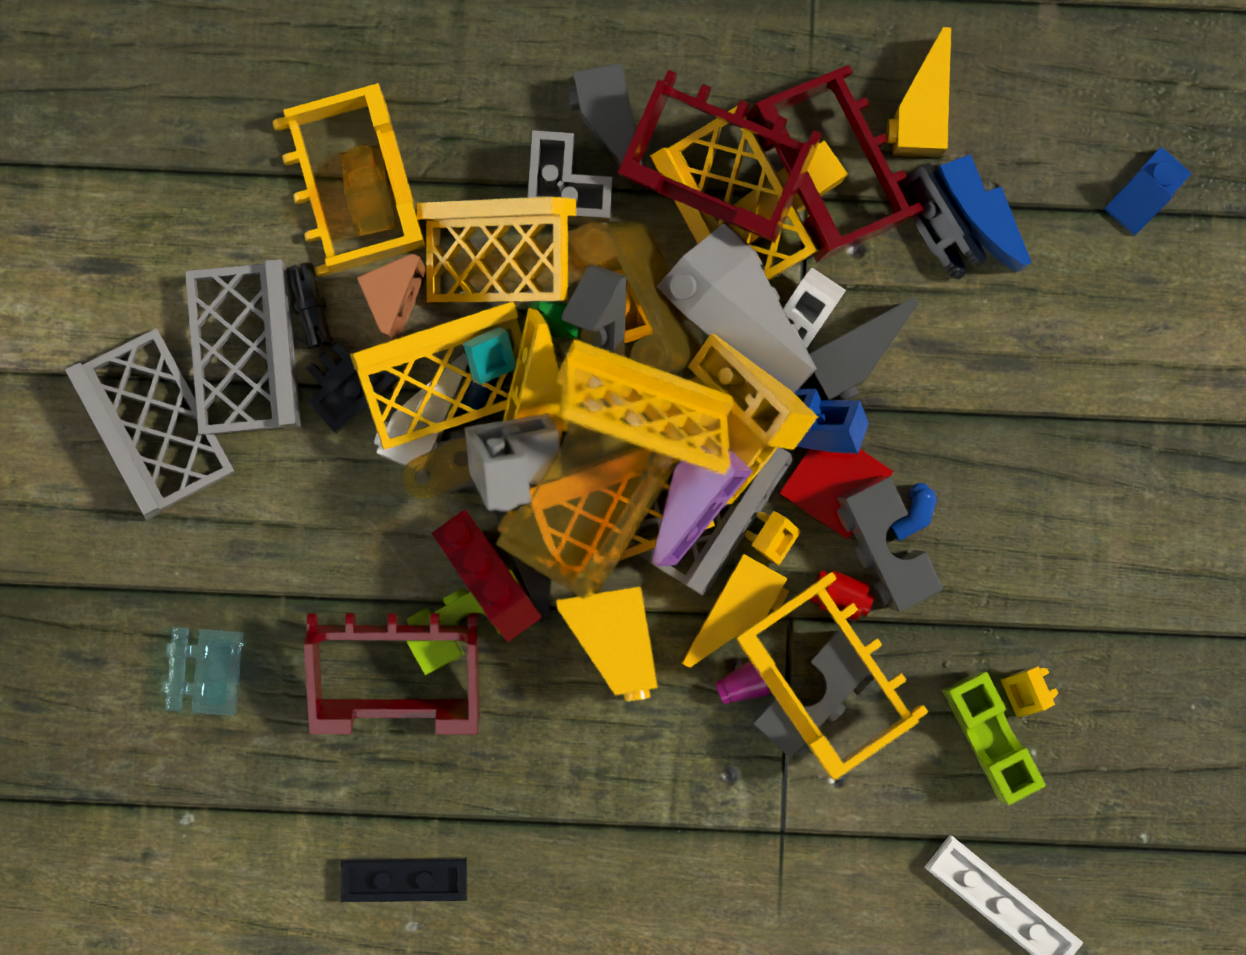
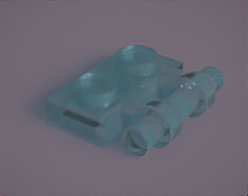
[162,627,244,716]

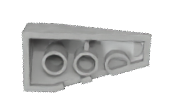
[657,223,817,393]

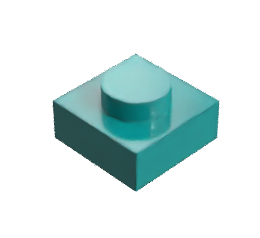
[463,327,516,385]

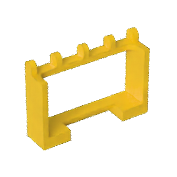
[273,83,426,277]
[735,572,928,781]

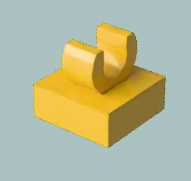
[745,511,801,565]
[1001,666,1058,718]

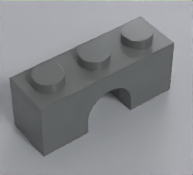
[837,476,944,612]
[751,631,874,758]

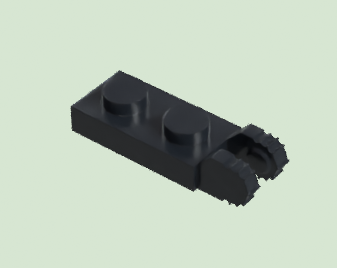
[898,163,987,280]

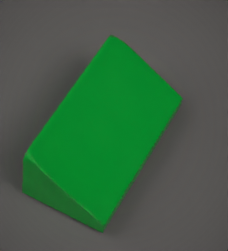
[518,301,578,338]

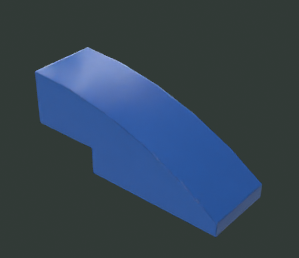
[936,154,1032,273]
[794,389,869,454]

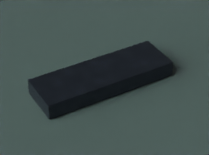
[341,857,468,902]

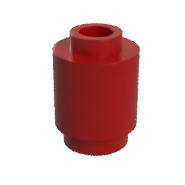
[810,570,875,622]

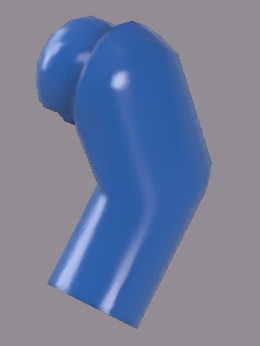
[890,483,937,542]

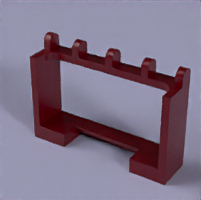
[745,65,924,263]
[617,70,822,243]
[304,613,480,735]

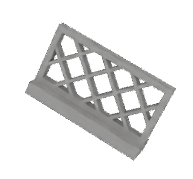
[185,259,302,435]
[65,328,235,521]
[619,447,793,598]

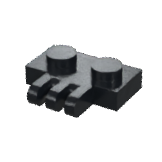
[306,341,398,434]

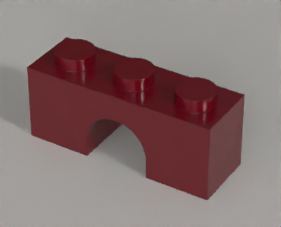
[431,509,542,642]

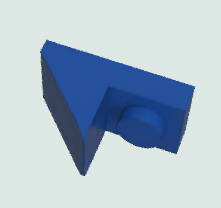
[1104,147,1192,236]

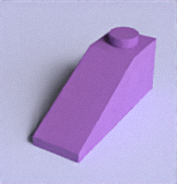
[652,445,753,567]

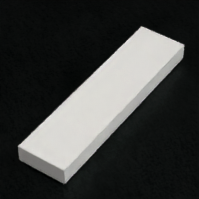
[924,835,1083,955]

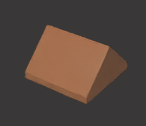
[357,254,426,341]

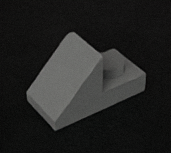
[562,264,627,355]

